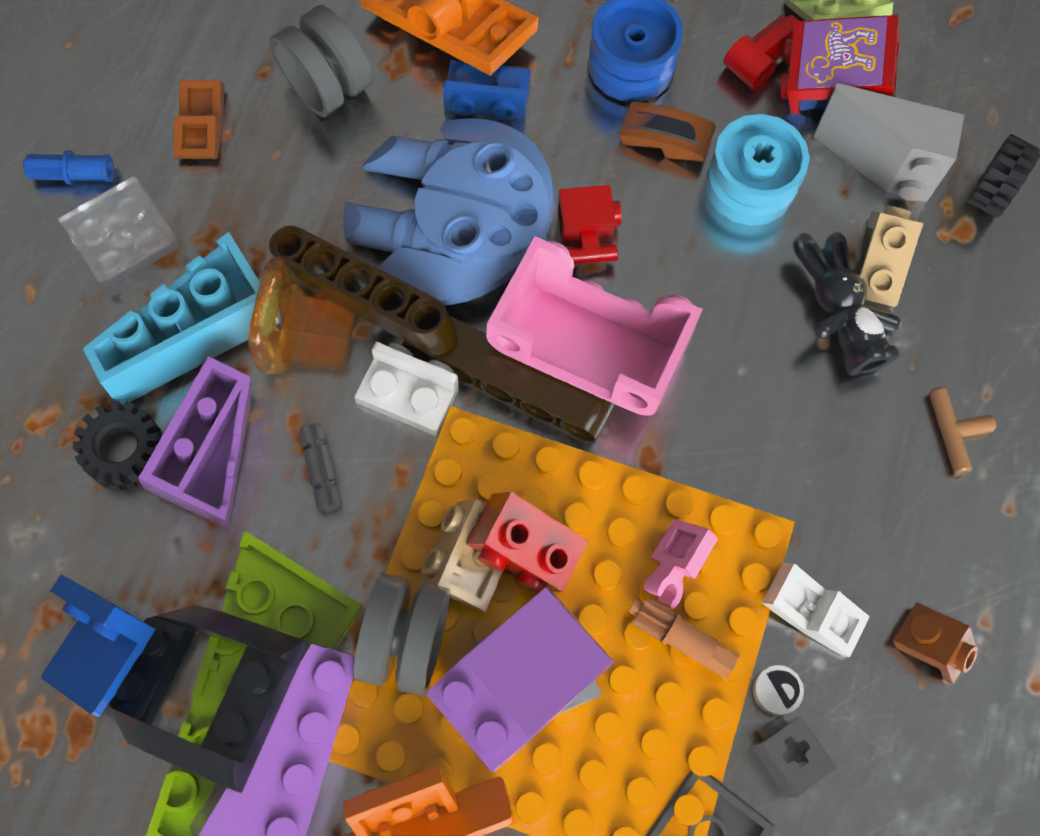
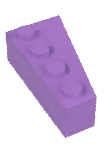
[189,640,355,836]

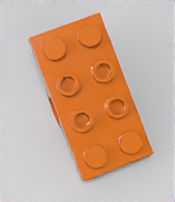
[360,0,538,76]

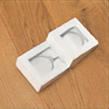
[762,563,870,657]

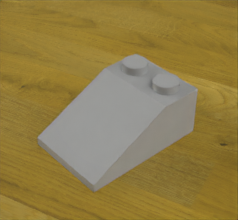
[813,83,965,202]

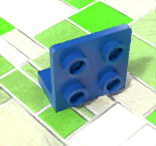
[41,574,156,717]

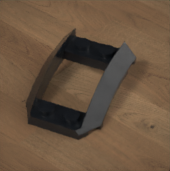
[108,605,309,793]

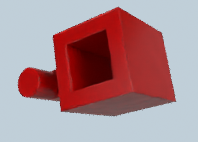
[557,185,622,265]

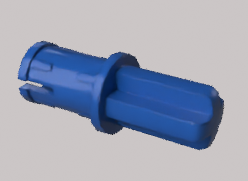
[23,150,114,185]

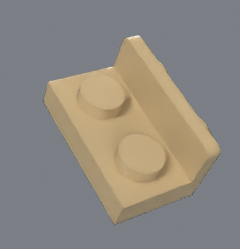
[420,499,502,612]

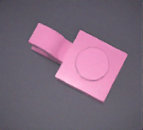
[644,519,718,609]

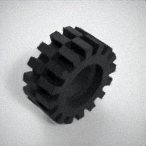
[967,134,1040,218]
[73,401,163,491]

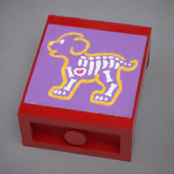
[781,15,900,114]

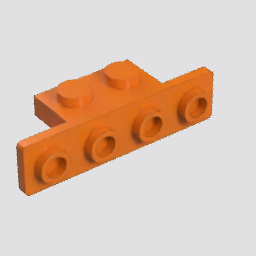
[343,765,515,836]

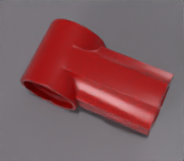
[723,14,799,90]

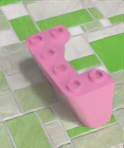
[486,236,703,415]

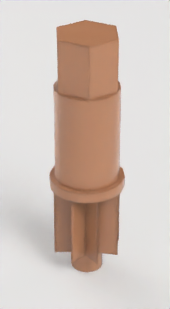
[628,597,739,679]

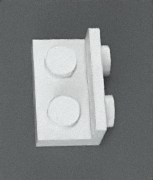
[354,342,459,437]

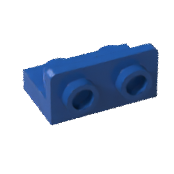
[443,60,531,120]

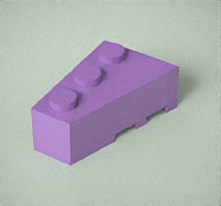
[138,356,253,530]

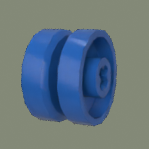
[588,0,683,102]

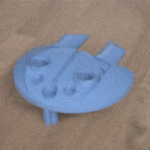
[343,118,555,305]

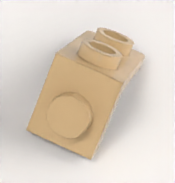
[860,205,923,307]

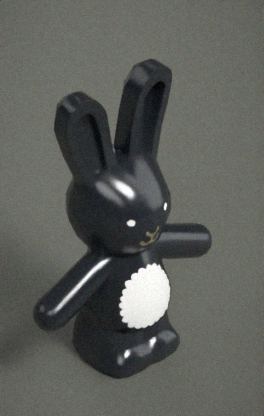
[793,231,901,375]

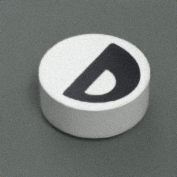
[752,665,804,716]

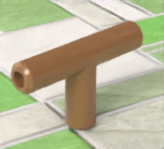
[929,387,996,475]

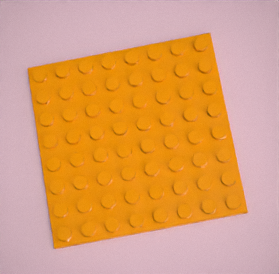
[329,406,795,836]

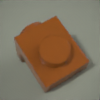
[893,602,978,684]

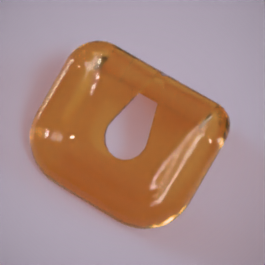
[248,256,356,375]

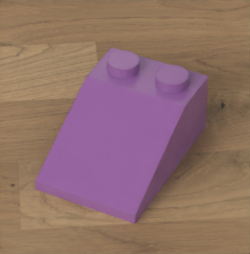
[426,587,614,773]

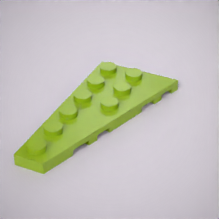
[146,530,363,836]

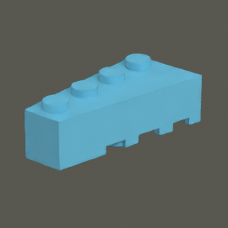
[82,232,280,406]

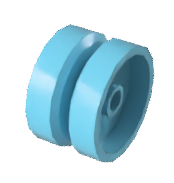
[705,114,810,226]

